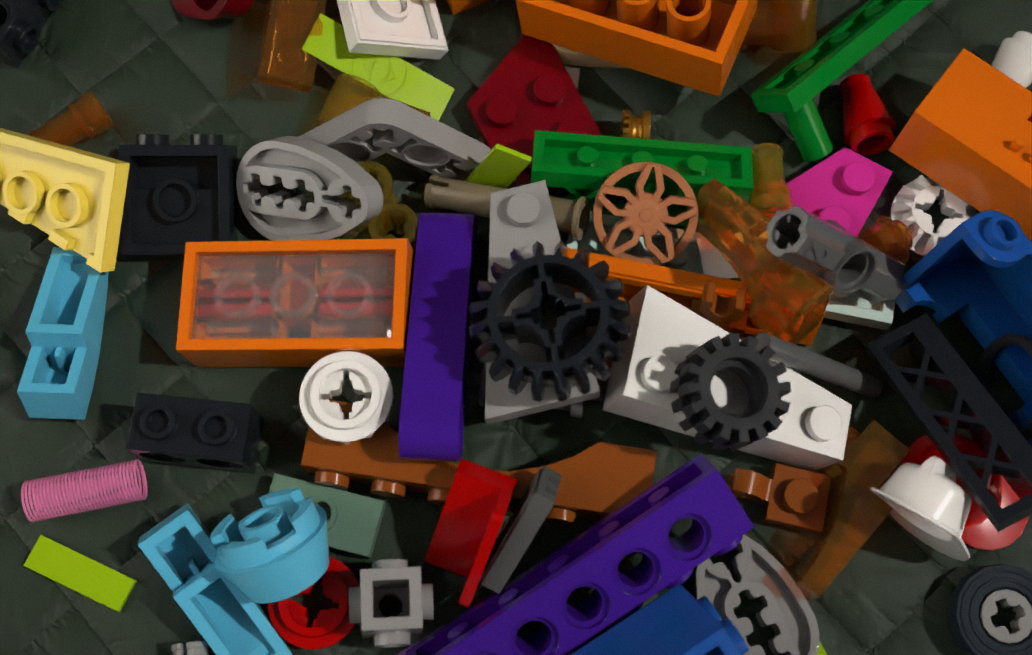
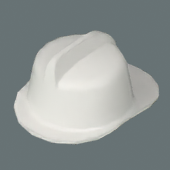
[870,456,971,561]

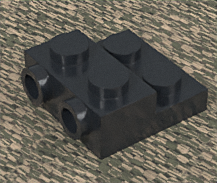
[118,134,238,255]

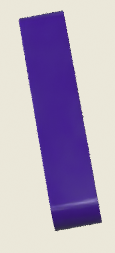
[399,212,477,461]

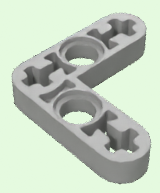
[299,98,491,181]

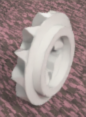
[891,175,976,256]
[299,351,394,445]

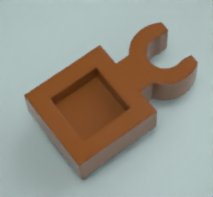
[690,282,748,339]

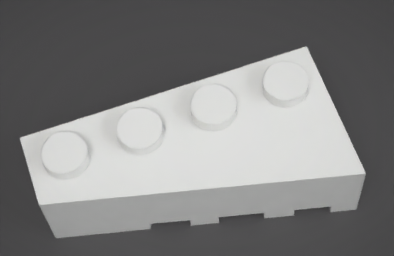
[602,285,852,472]

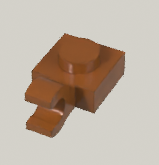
[727,463,832,535]

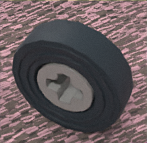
[947,563,1032,655]

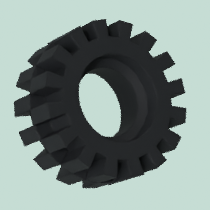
[670,333,791,451]

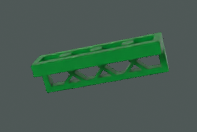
[531,130,754,231]

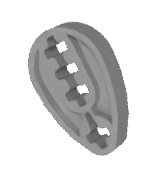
[236,136,384,241]
[693,534,819,655]

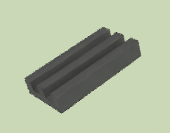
[481,466,562,594]

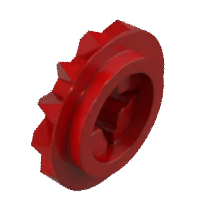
[268,556,360,650]

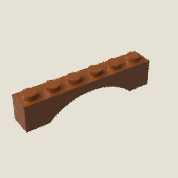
[301,399,657,525]

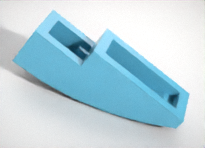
[17,247,109,420]
[138,503,292,655]

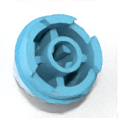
[210,488,330,604]

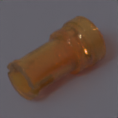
[28,90,115,147]

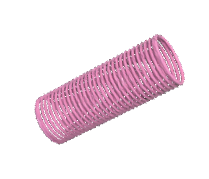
[21,459,148,523]

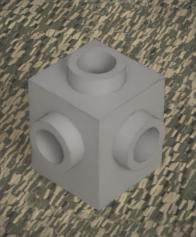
[349,559,434,648]

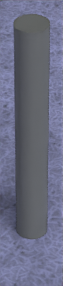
[755,332,883,398]

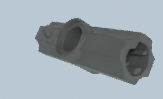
[766,205,906,304]

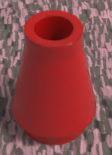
[839,74,897,156]

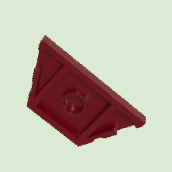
[467,35,624,200]

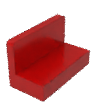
[424,459,517,608]

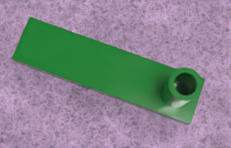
[750,0,933,162]

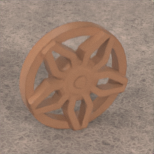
[593,161,698,265]

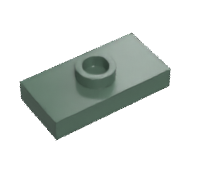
[268,473,386,559]

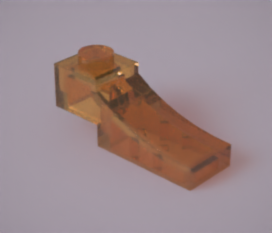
[696,178,834,345]
[794,420,910,602]

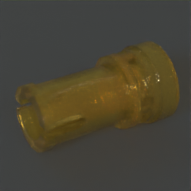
[749,143,794,228]

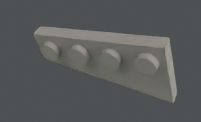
[485,180,600,425]

